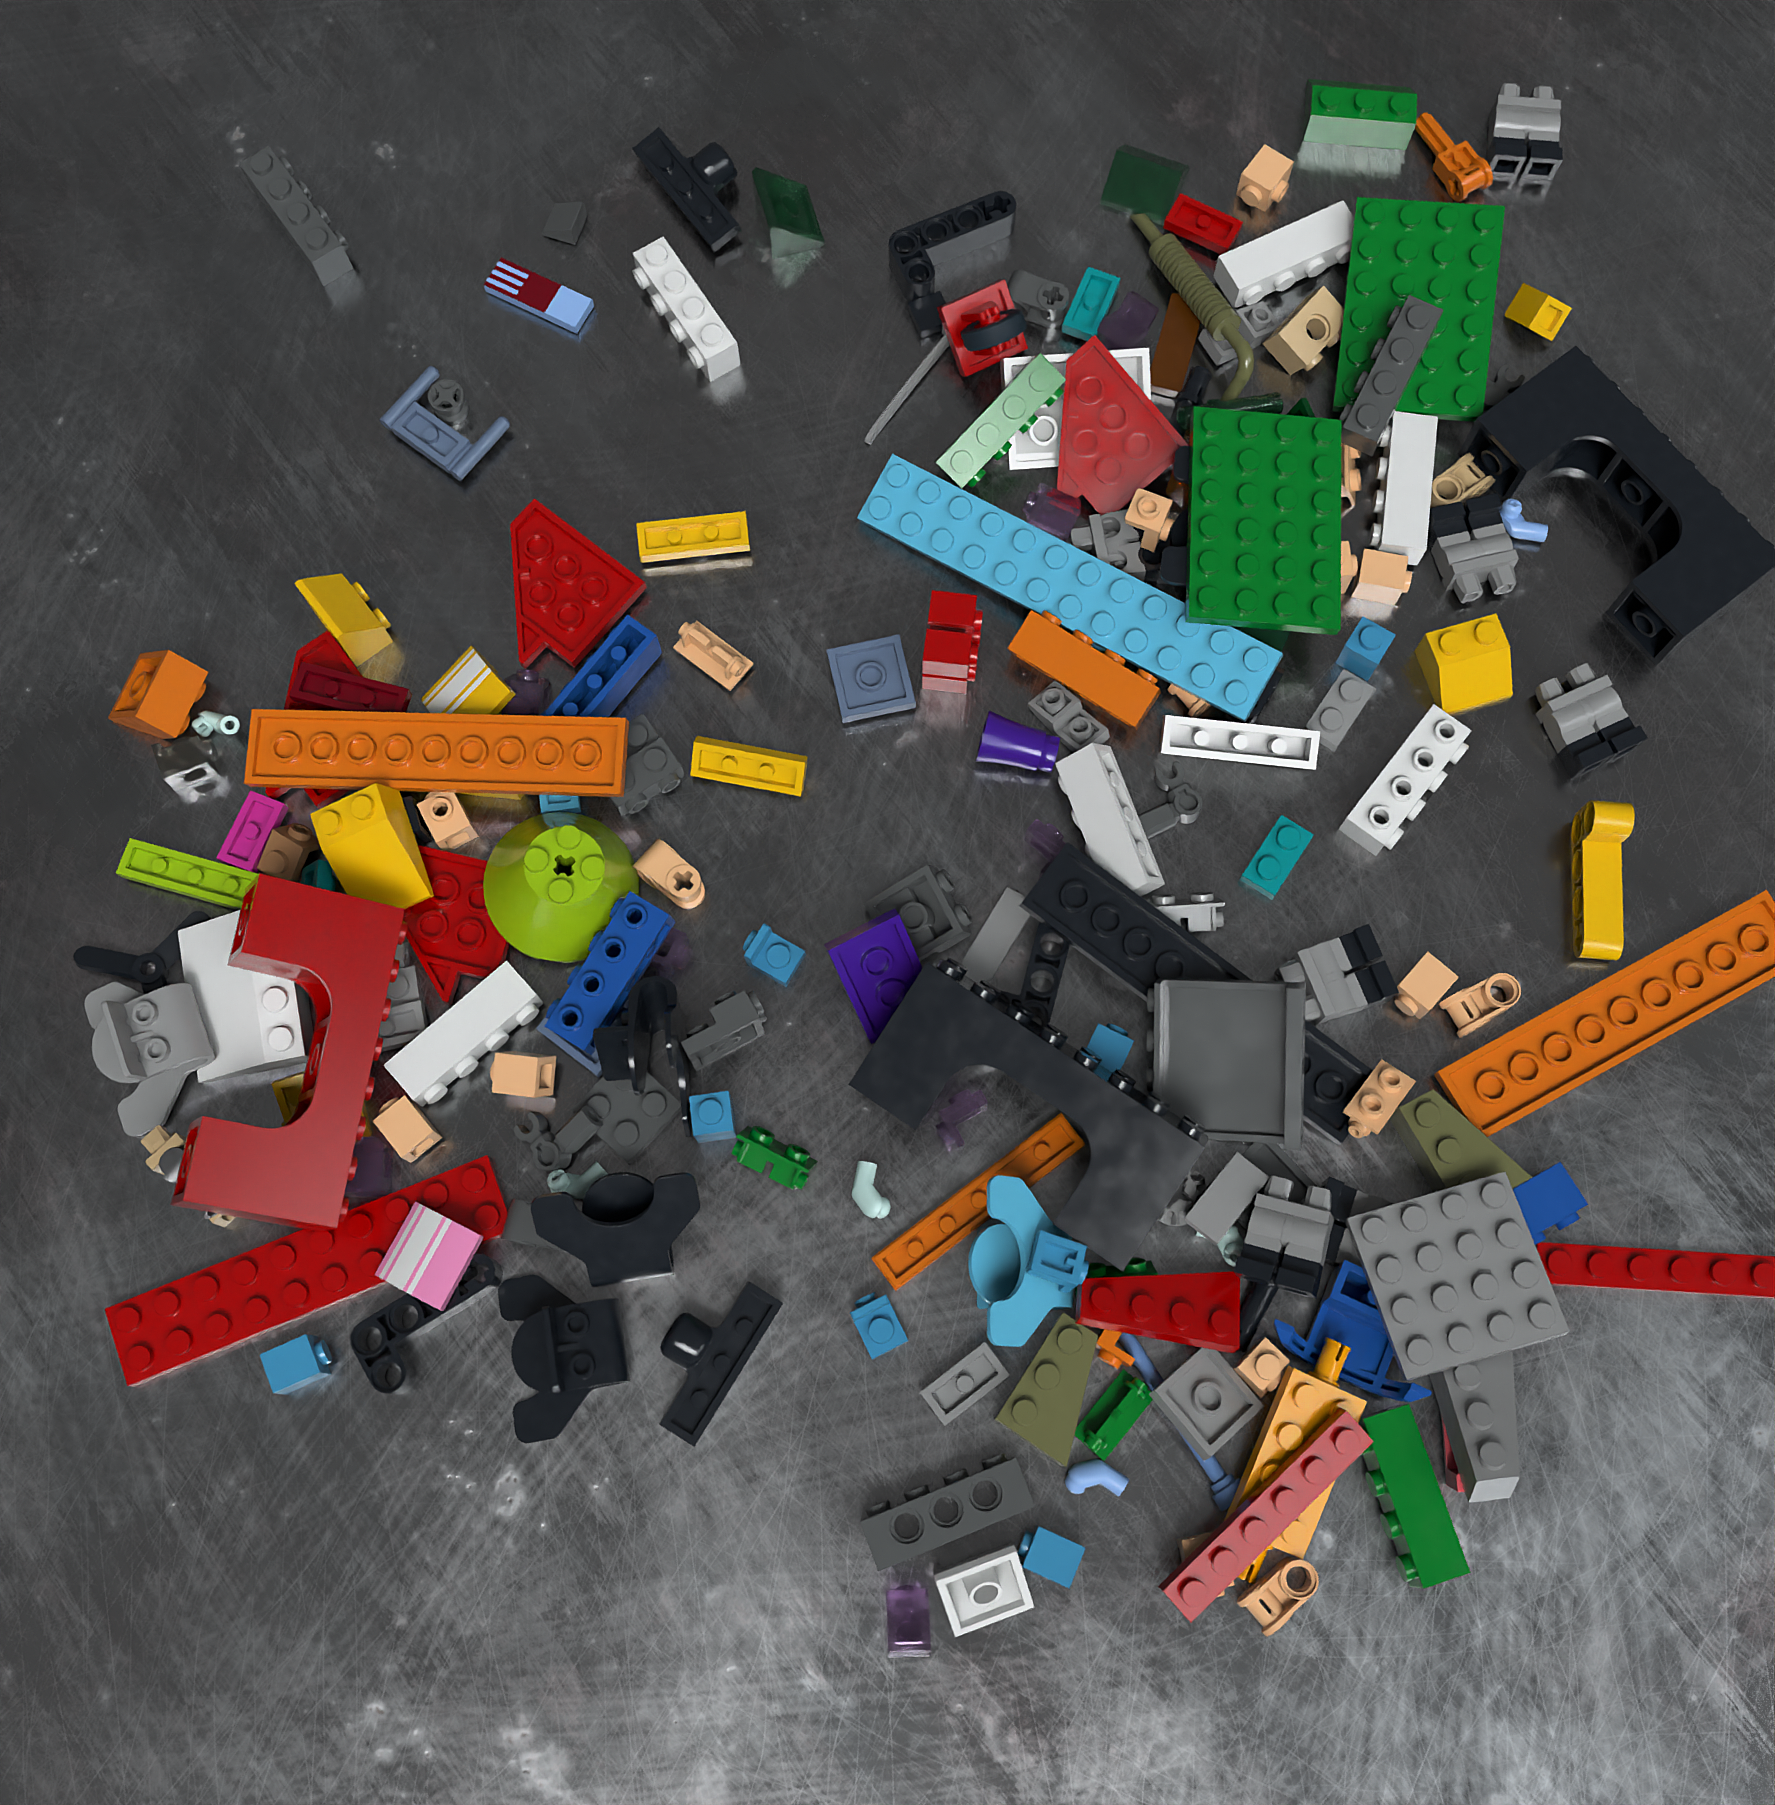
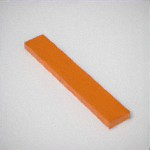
[871,1113,1086,1292]

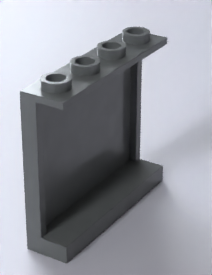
[1146,977,1306,1151]

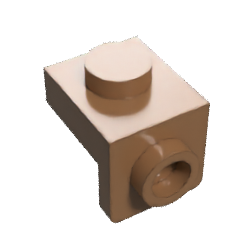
[257,823,321,882]

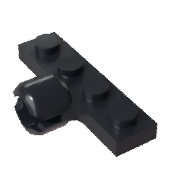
[632,127,742,252]
[659,1281,783,1447]

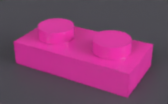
[216,790,289,873]

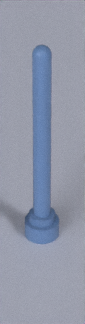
[1118,1332,1241,1511]

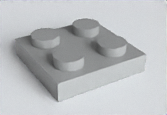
[1149,1347,1264,1461]

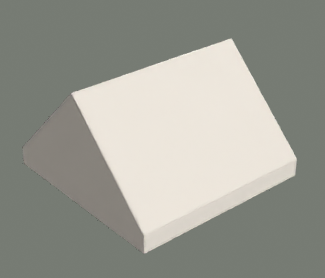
[933,1542,1034,1637]

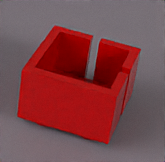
[922,590,983,694]

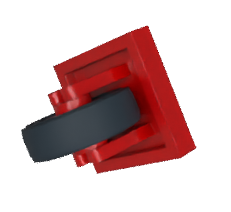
[937,279,1028,377]

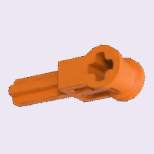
[1415,112,1493,202]

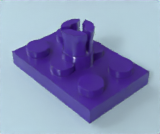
[824,908,923,1044]

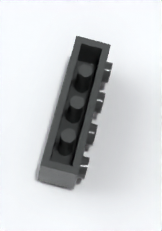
[239,146,353,286]
[1339,295,1443,456]

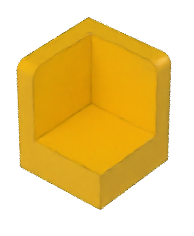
[1505,283,1572,341]

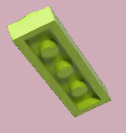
[116,838,258,910]

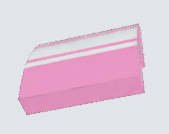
[375,1202,484,1311]

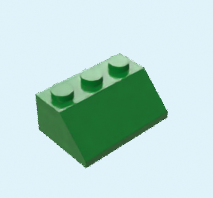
[1303,79,1417,150]

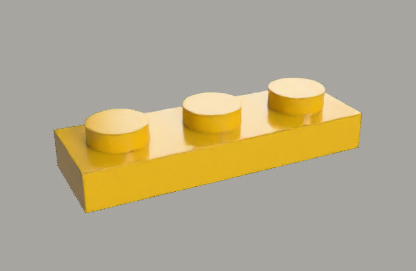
[636,511,750,563]
[690,736,808,796]

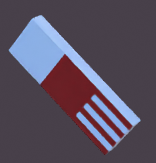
[484,257,594,334]

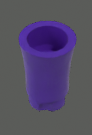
[975,710,1060,773]

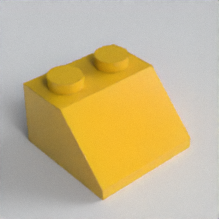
[294,573,393,667]
[1415,613,1513,715]

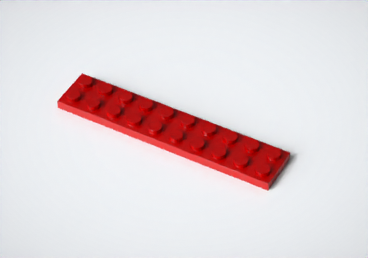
[105,1155,509,1387]

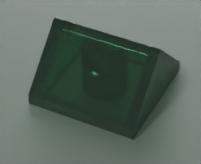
[1100,144,1190,226]
[751,167,825,260]

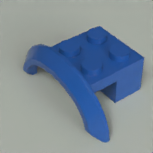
[1273,1260,1432,1402]

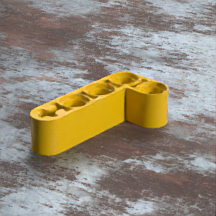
[1571,800,1635,960]

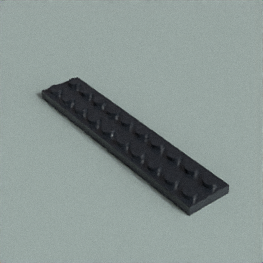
[1019,842,1373,1145]

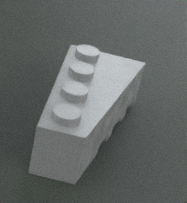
[1429,1351,1520,1503]

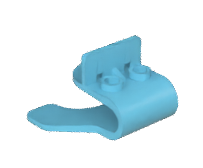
[968,1175,1073,1347]

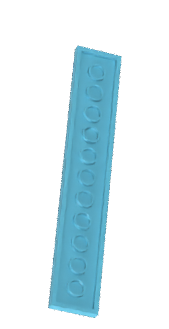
[857,454,1283,722]

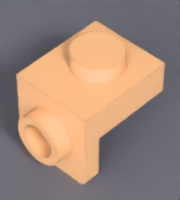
[1124,488,1174,552]

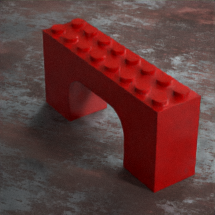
[171,873,408,1232]

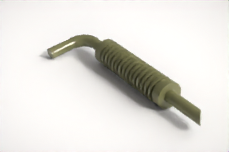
[1130,214,1254,407]

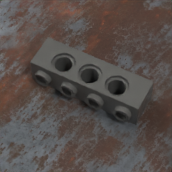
[860,1453,1036,1571]

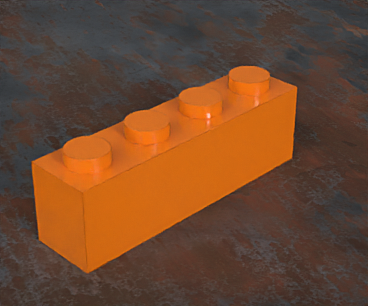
[1007,610,1161,731]

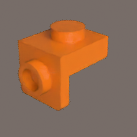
[1095,1328,1135,1370]

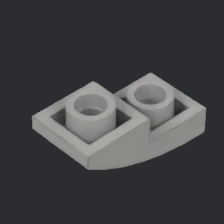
[1198,301,1280,366]
[1028,680,1110,753]
[1184,1152,1270,1246]

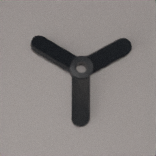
[73,911,211,994]

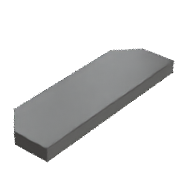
[960,887,1030,983]

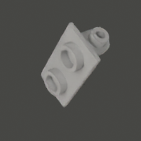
[1148,892,1225,932]

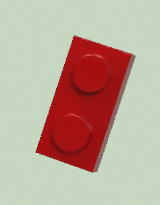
[1163,193,1243,255]

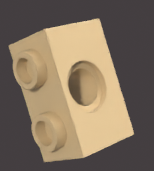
[1262,285,1344,375]

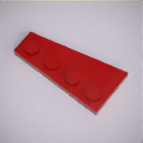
[1075,1271,1240,1354]

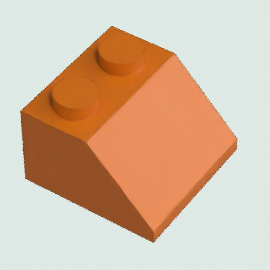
[108,650,208,739]

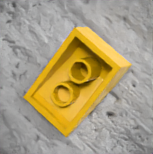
[310,783,434,909]

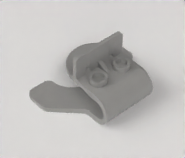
[84,982,215,1137]

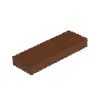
[1150,293,1200,398]

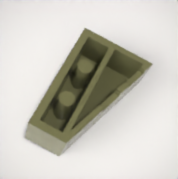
[1390,1089,1533,1193]
[994,1312,1098,1467]

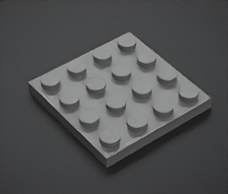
[1345,1172,1570,1382]

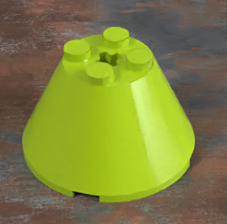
[483,812,639,963]

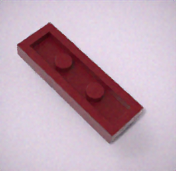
[289,662,412,713]

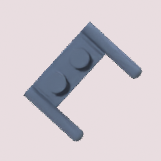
[379,366,510,481]

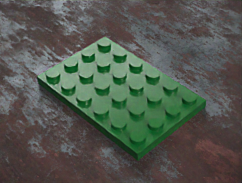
[1332,197,1505,422]
[1185,406,1342,635]

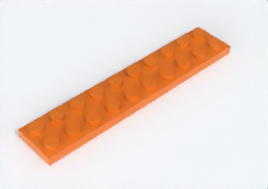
[244,709,629,797]
[1434,890,1775,1137]

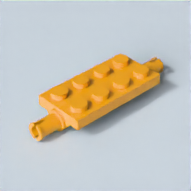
[1224,1337,1367,1584]

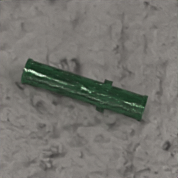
[1176,392,1284,430]

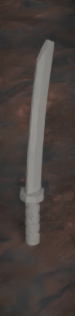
[864,326,950,445]

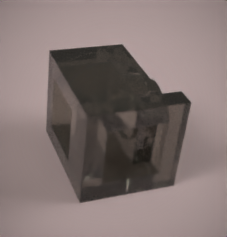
[151,736,219,791]

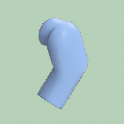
[1499,499,1548,543]
[1065,1458,1129,1496]

